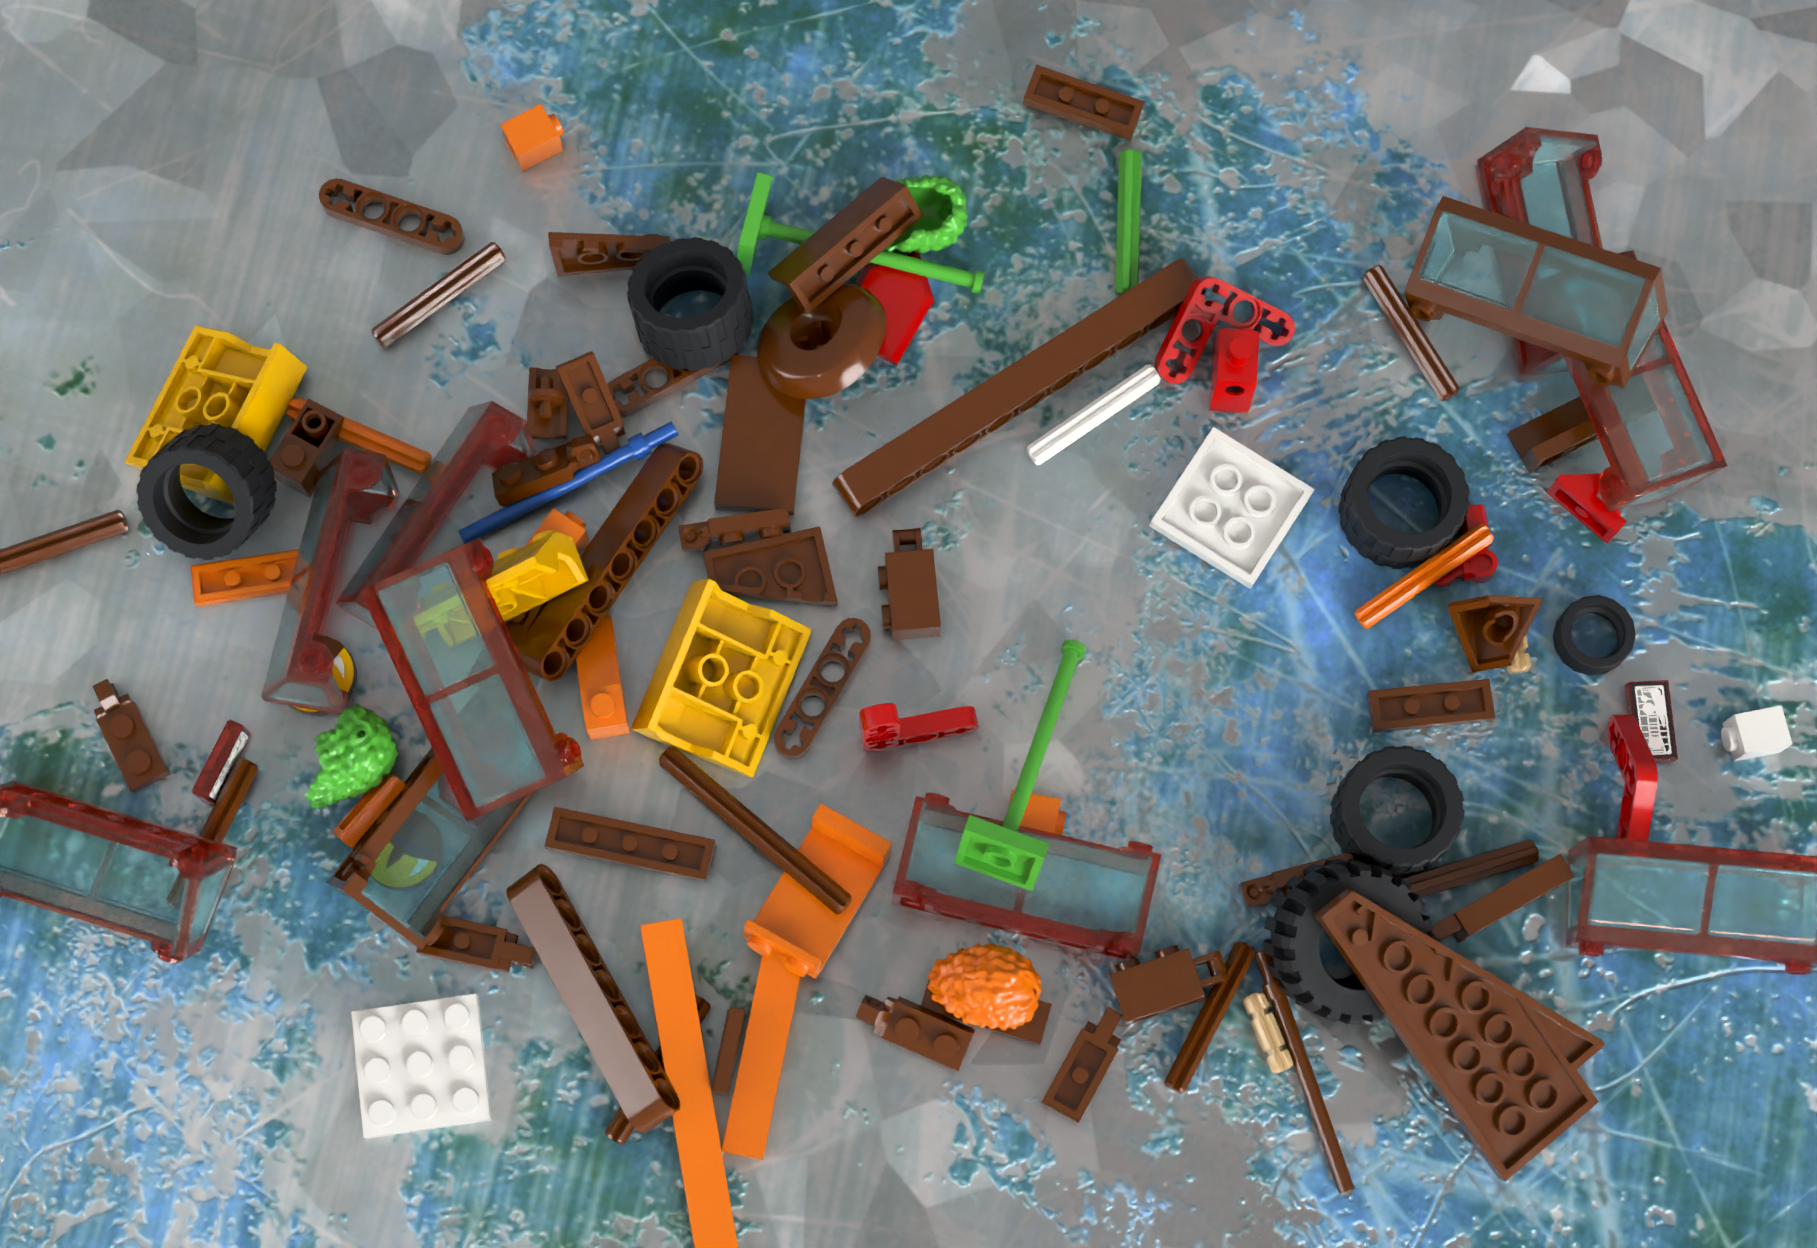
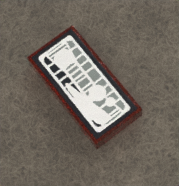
[1625,680,1678,763]
[192,719,251,806]

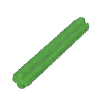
[1115,149,1142,295]

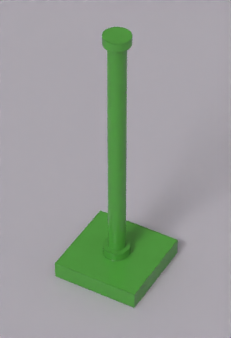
[737,172,985,294]
[954,640,1086,891]

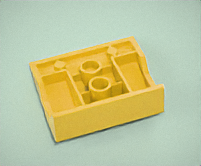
[124,325,307,504]
[392,530,589,649]
[631,579,812,777]

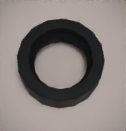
[1553,595,1636,676]

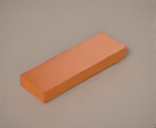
[190,547,317,607]

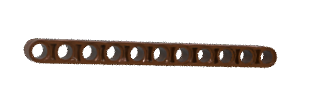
[832,258,1207,517]

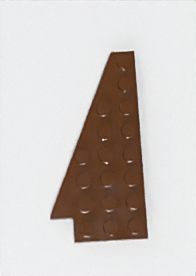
[1314,889,1605,1182]

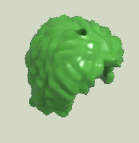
[886,174,968,253]
[305,704,398,809]

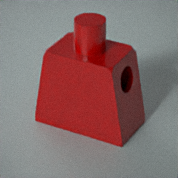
[1209,328,1259,414]

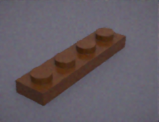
[545,807,716,882]

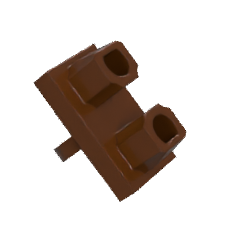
[527,367,569,440]

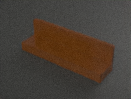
[768,177,923,314]
[1507,367,1675,474]

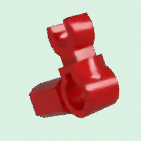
[1434,504,1498,588]

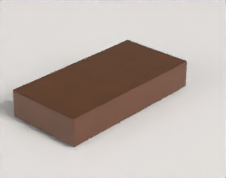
[711,1007,746,1097]

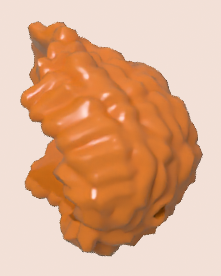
[927,944,1042,1031]

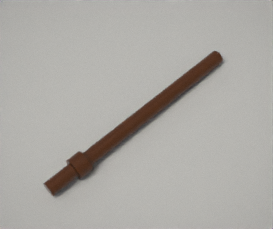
[1255,949,1355,1194]

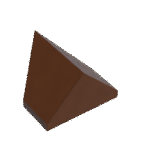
[1448,595,1544,673]

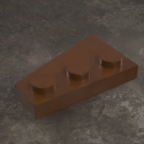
[548,232,671,276]
[703,526,838,606]

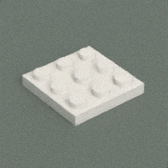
[1149,427,1315,589]
[351,994,492,1139]

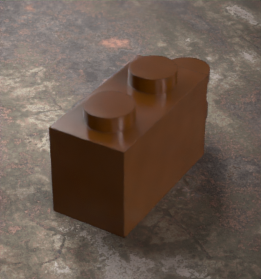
[878,528,941,641]
[1109,945,1230,1026]

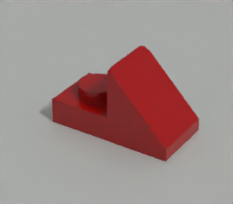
[1546,473,1627,544]

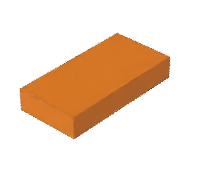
[333,773,406,848]

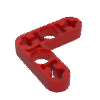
[1154,276,1295,384]
[859,703,979,751]
[1608,715,1658,864]

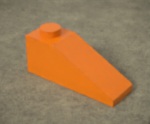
[576,616,631,740]

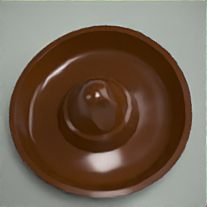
[757,283,886,399]

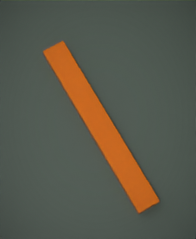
[640,918,738,1248]

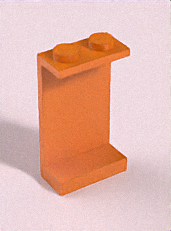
[744,803,892,979]

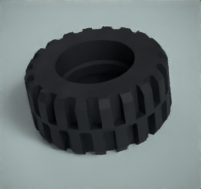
[1263,858,1433,1025]

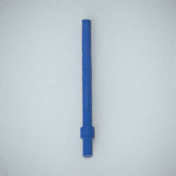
[458,421,679,545]

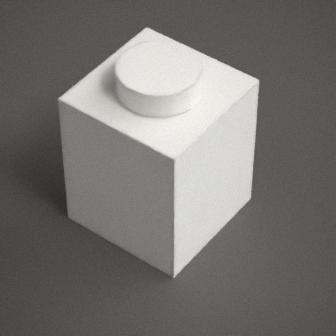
[1721,705,1792,762]

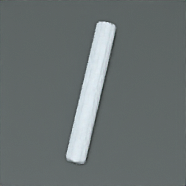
[1026,364,1161,465]

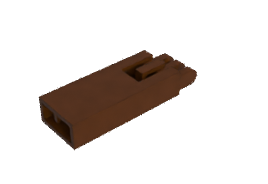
[1426,854,1575,943]

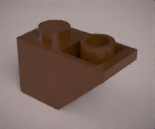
[269,398,344,498]

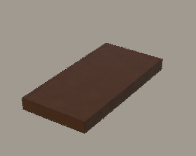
[714,355,806,516]

